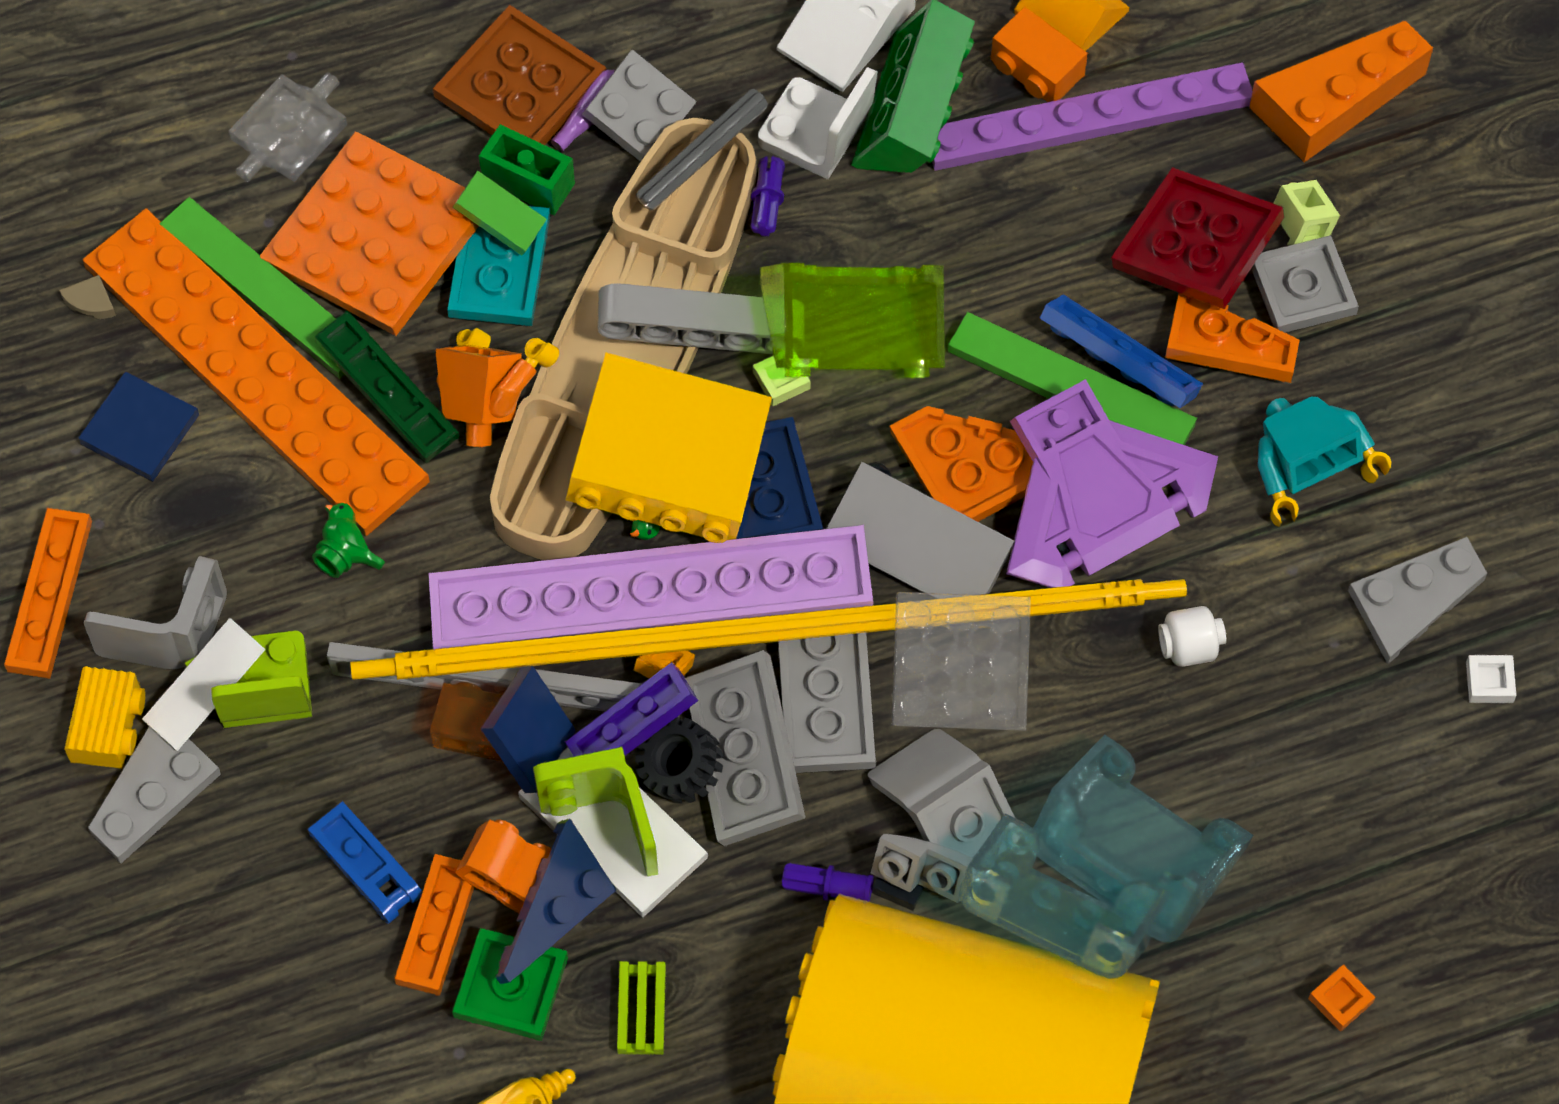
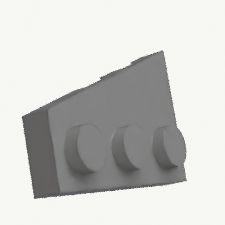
[1348,537,1487,664]
[88,726,221,864]

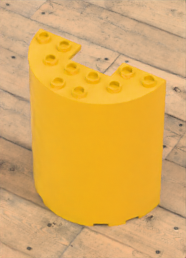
[773,894,1160,1104]

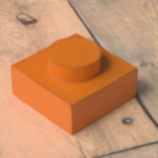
[1308,965,1376,1032]

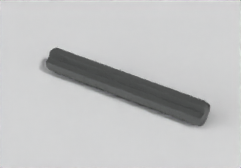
[636,89,768,211]

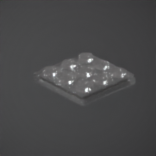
[892,592,1031,731]

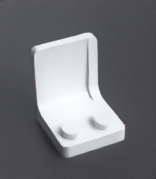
[758,67,877,179]

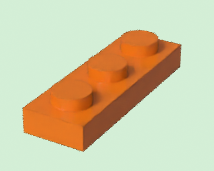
[395,854,474,996]

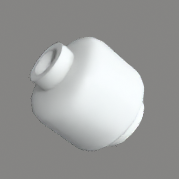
[1158,606,1226,667]

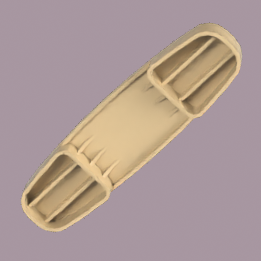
[490,118,756,560]

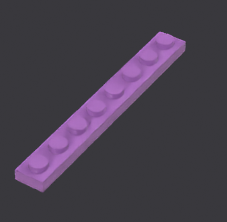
[932,62,1253,171]

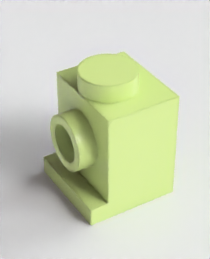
[1273,180,1340,246]

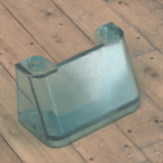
[1030,735,1253,943]

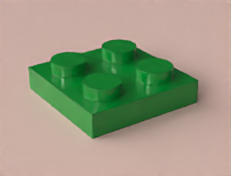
[453,928,568,1041]

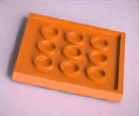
[260,132,479,336]

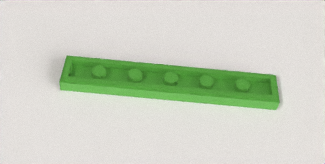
[159,197,344,379]
[948,312,1197,445]

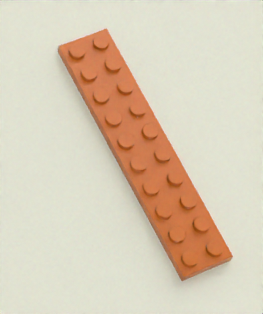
[82,208,430,536]

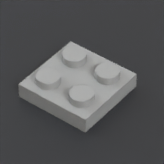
[582,50,696,162]
[1251,235,1359,332]

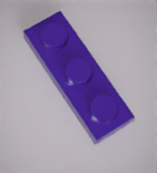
[565,662,699,757]

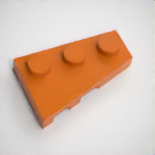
[1165,293,1300,383]

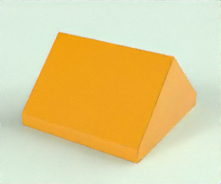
[1014,0,1129,51]

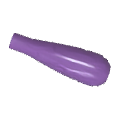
[551,69,615,152]

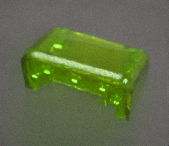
[759,263,945,378]

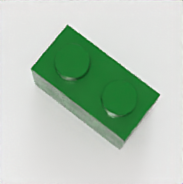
[479,124,575,215]

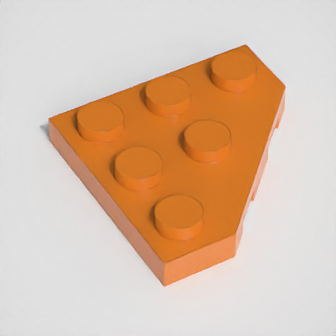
[890,406,1033,522]

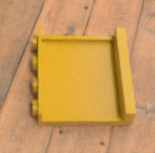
[565,352,772,543]

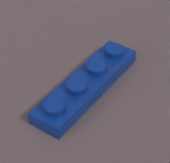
[1040,294,1203,408]

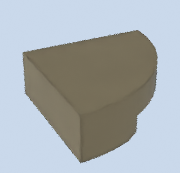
[59,275,116,319]

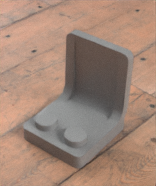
[83,556,227,669]
[868,729,1022,872]

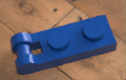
[308,801,422,924]

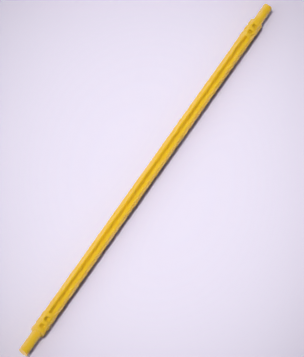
[350,579,1187,680]

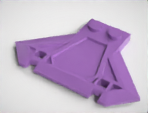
[1006,379,1218,588]

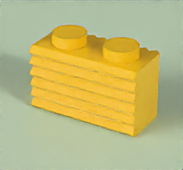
[65,666,145,769]

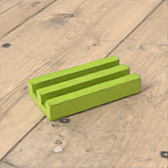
[617,962,666,1055]

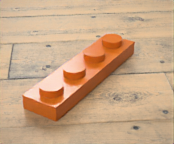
[4,508,92,679]

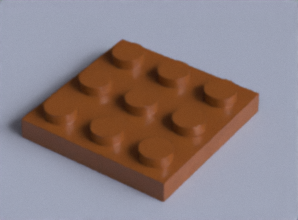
[433,5,606,145]

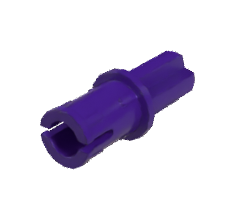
[751,156,785,237]
[782,863,874,902]

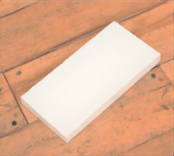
[518,748,708,918]

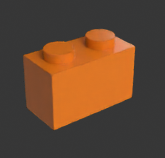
[991,7,1088,102]

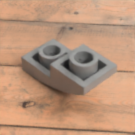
[871,834,976,903]

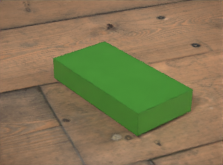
[453,171,547,256]

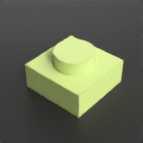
[753,348,811,406]

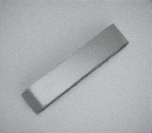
[598,284,804,355]

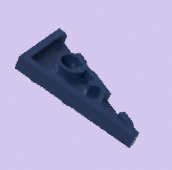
[495,818,616,984]

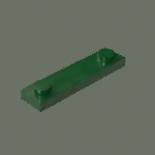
[315,311,459,463]

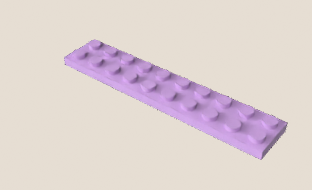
[429,525,873,649]

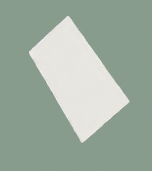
[142,618,266,751]

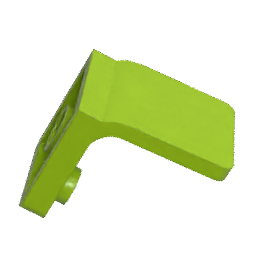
[211,631,312,728]
[533,747,659,877]

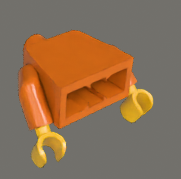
[436,328,559,447]

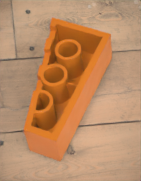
[1249,21,1433,163]

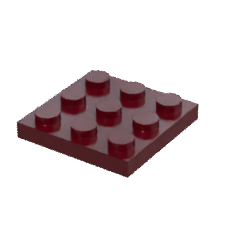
[1111,167,1284,309]

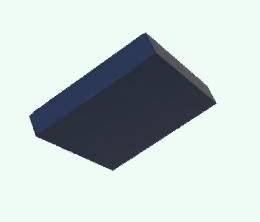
[79,371,199,482]
[481,666,576,794]

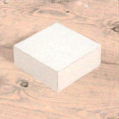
[1466,655,1516,703]

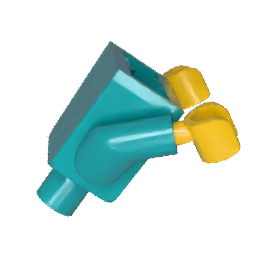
[1258,397,1391,527]

